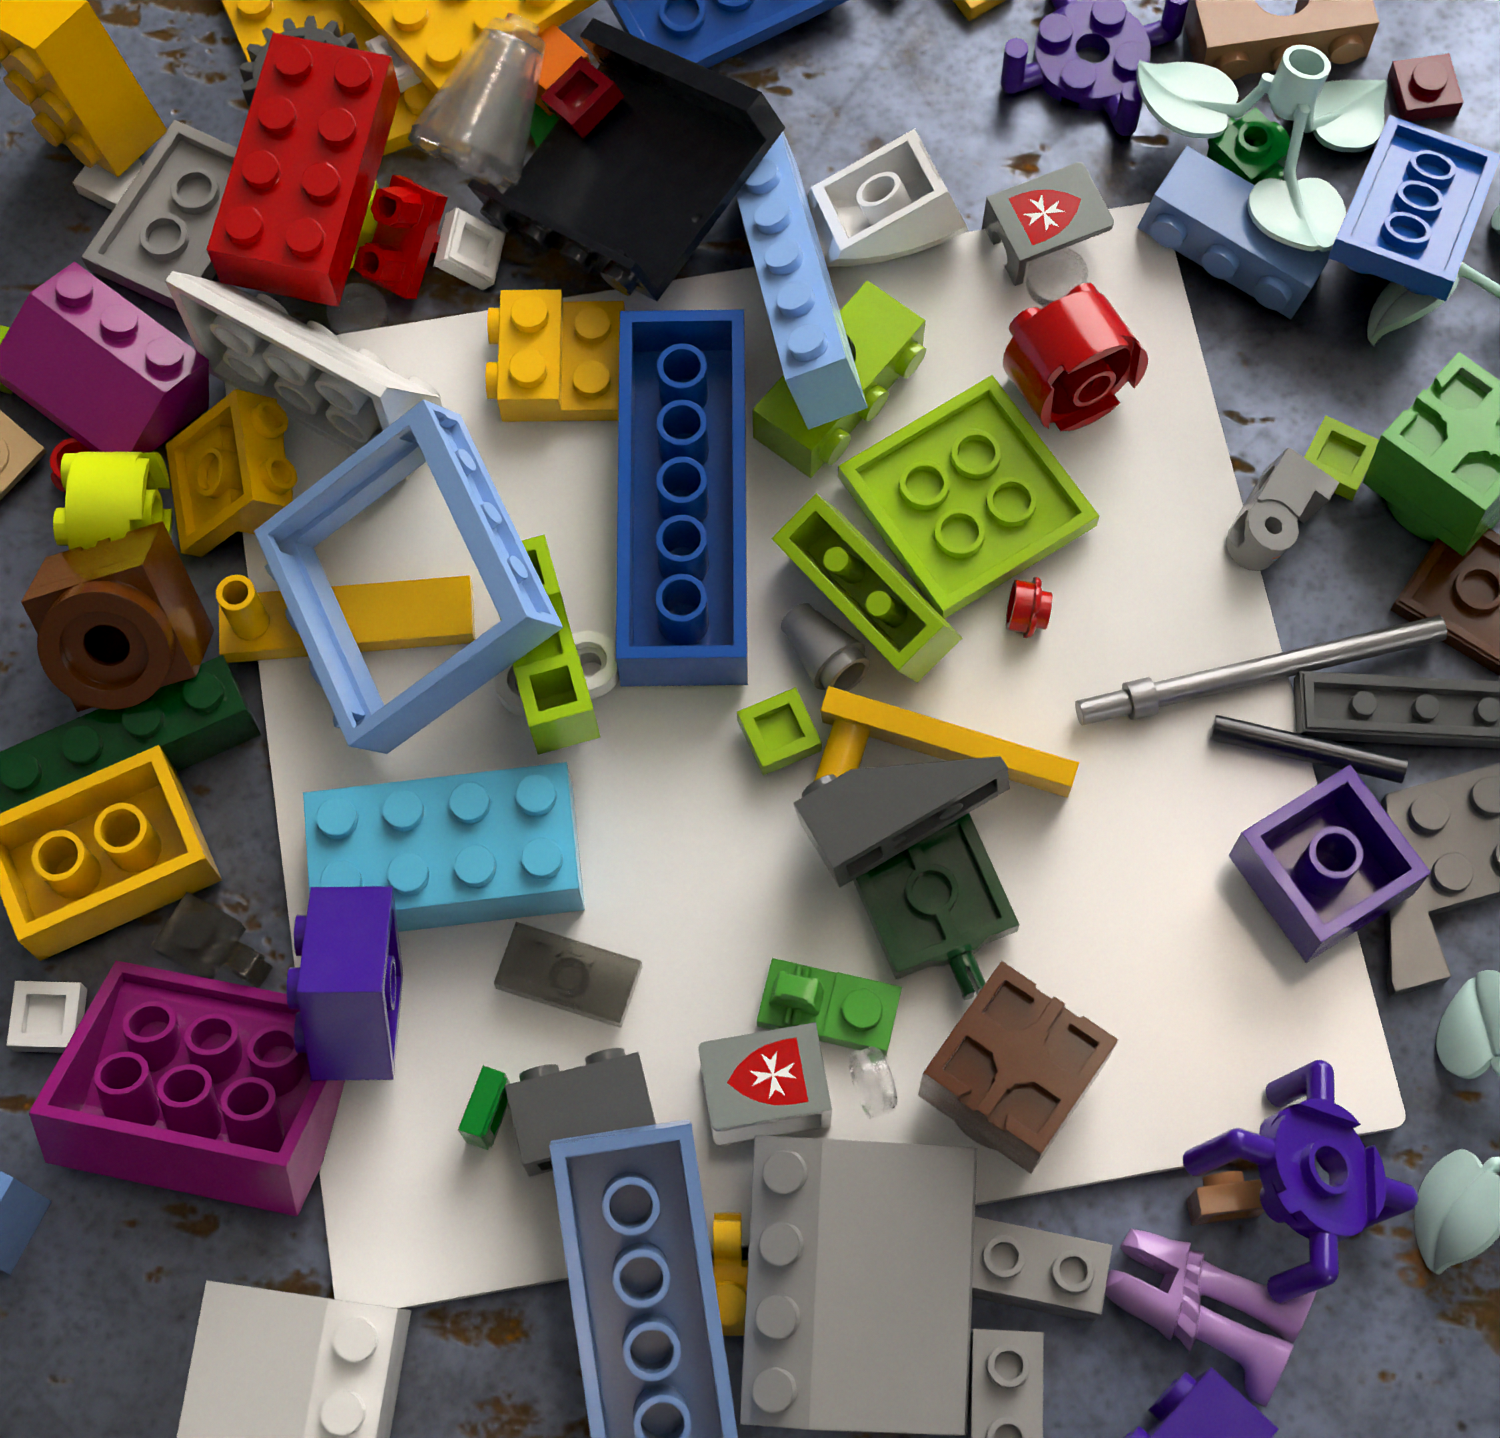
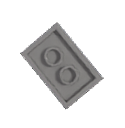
[81,120,237,311]

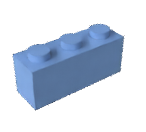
[1137,145,1331,319]

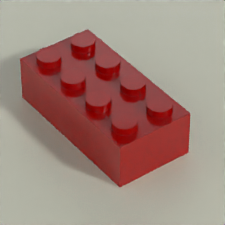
[206,33,400,307]

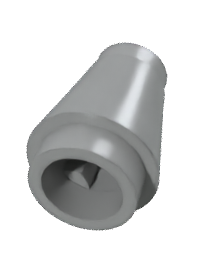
[781,603,870,692]

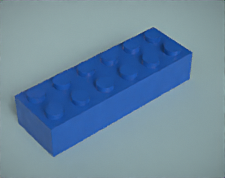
[616,309,748,687]

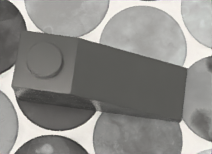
[793,756,1010,888]

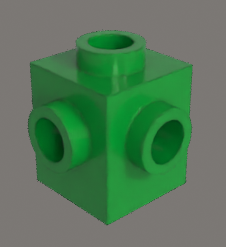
[1206,107,1290,185]

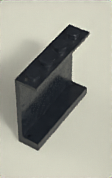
[467,18,785,301]

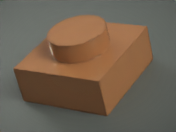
[1187,1171,1264,1226]

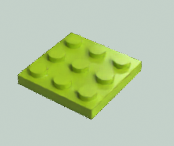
[838,375,1099,619]

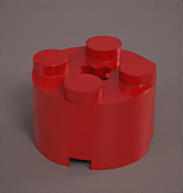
[1003,283,1148,431]

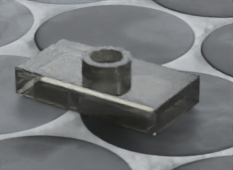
[494,922,643,1028]

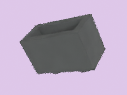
[505,1048,656,1177]

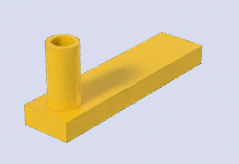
[216,575,476,663]
[814,686,1079,798]

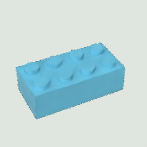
[303,762,585,932]

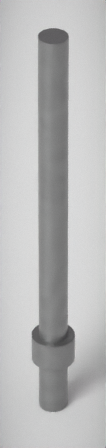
[1075,615,1447,725]

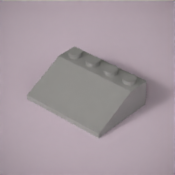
[740,1135,977,1436]

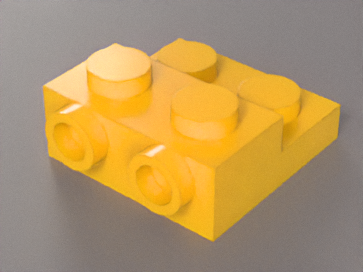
[485,289,625,422]
[165,389,297,557]

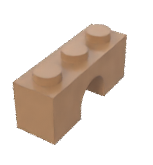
[1184,0,1379,80]

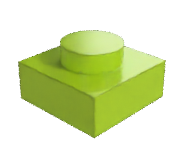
[1304,415,1379,501]
[737,687,822,776]

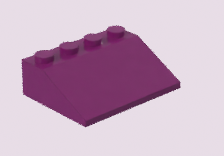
[29,960,345,1216]

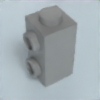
[972,1217,1112,1323]
[967,1329,1044,1438]

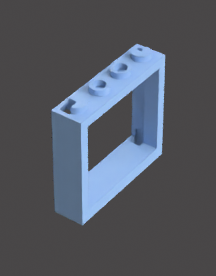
[254,399,563,754]

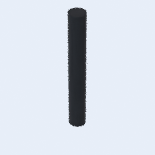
[1210,715,1408,783]

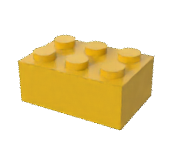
[0,0,168,177]
[0,745,222,961]

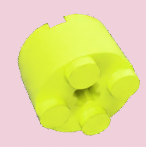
[53,452,172,550]

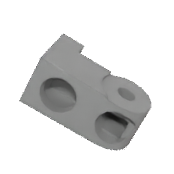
[1226,447,1340,571]

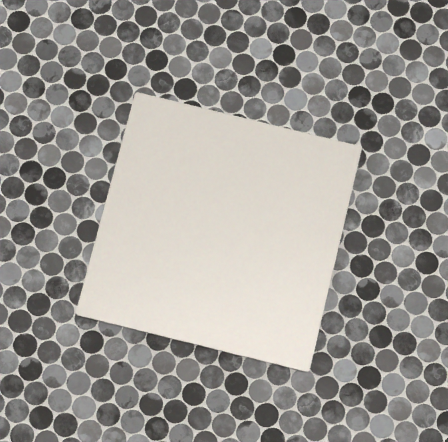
[225,202,1406,1309]

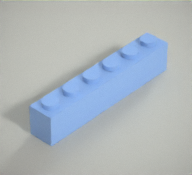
[736,132,868,430]

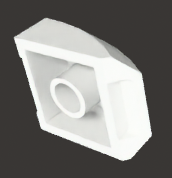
[808,129,968,267]

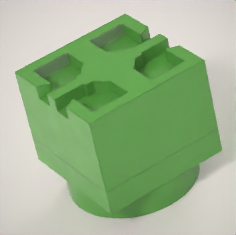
[1363,352,1500,556]

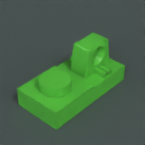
[757,958,902,1057]

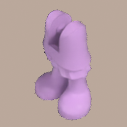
[1105,1229,1317,1407]

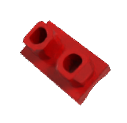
[353,175,448,299]

